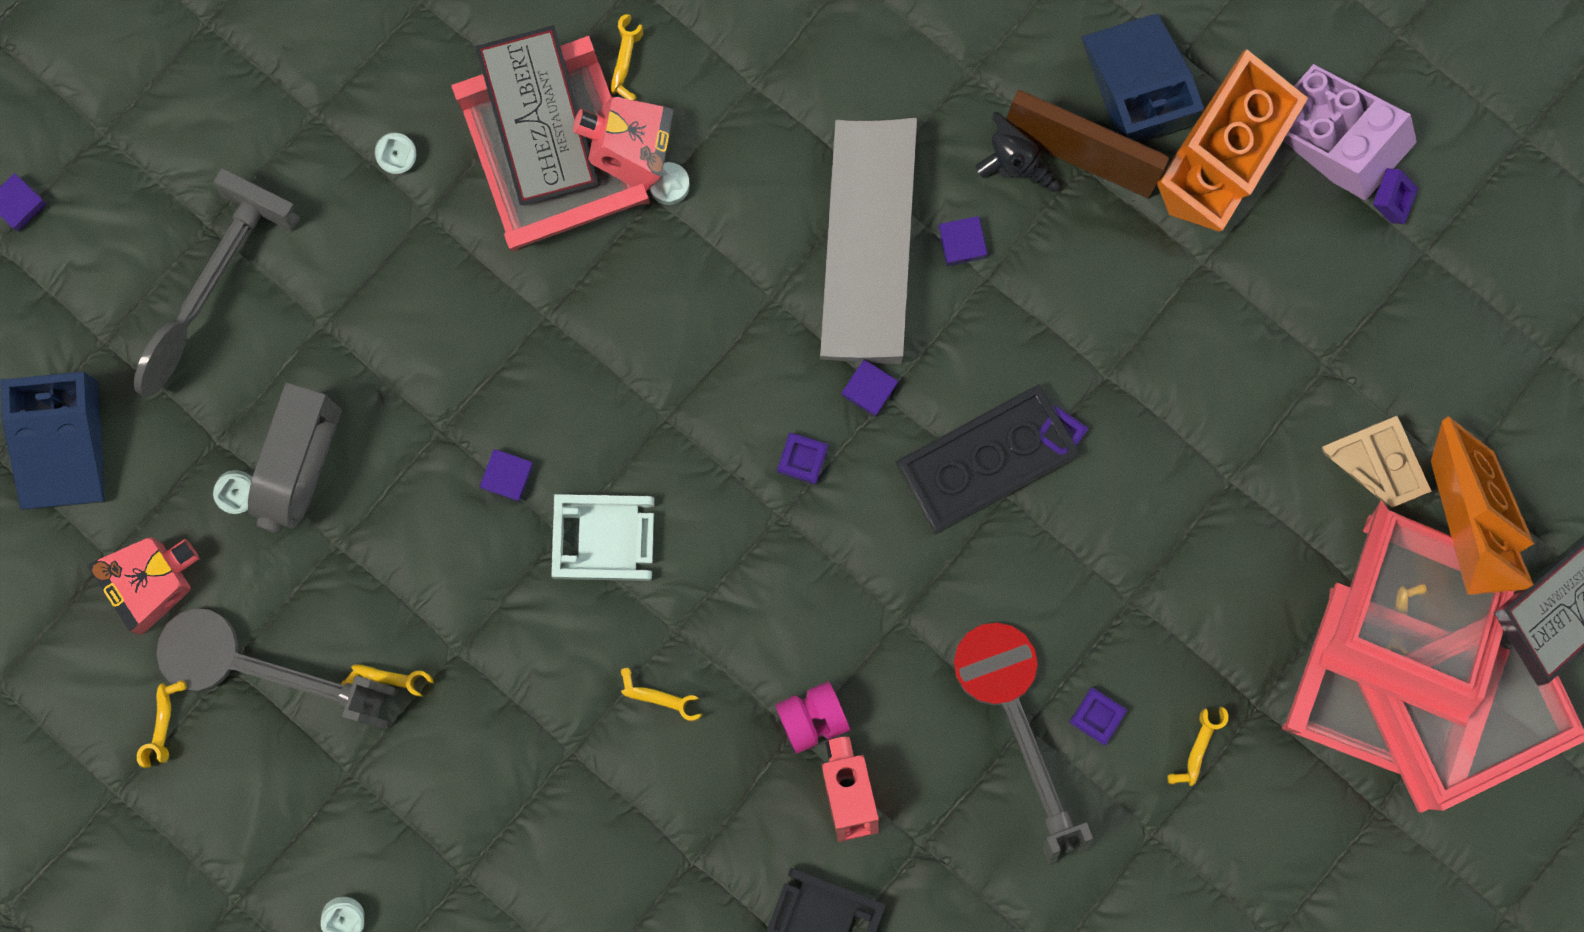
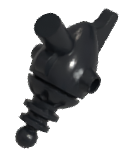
[975,112,1061,192]

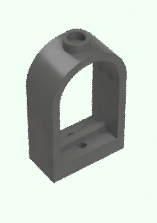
[248,383,342,534]

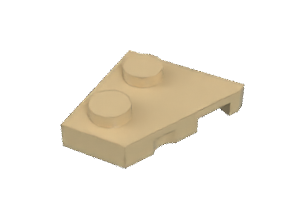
[1321,416,1431,509]

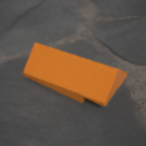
[1157,49,1308,232]
[1431,416,1534,595]

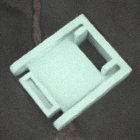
[551,494,654,581]

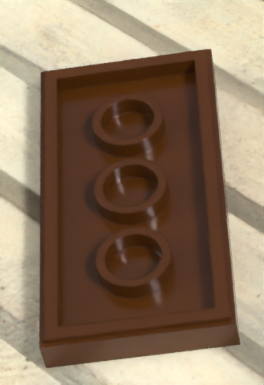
[1007,90,1169,199]

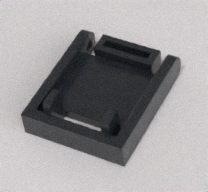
[766,867,886,932]

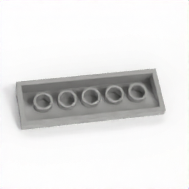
[820,118,917,365]

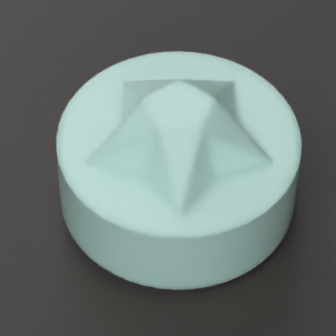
[375,133,416,174]
[649,162,690,205]
[213,470,252,514]
[321,897,364,932]

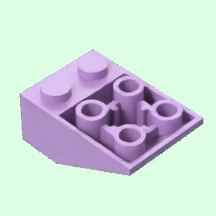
[1283,64,1417,201]

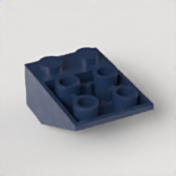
[1081,13,1205,143]
[0,372,105,510]

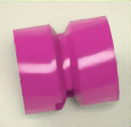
[775,681,850,754]

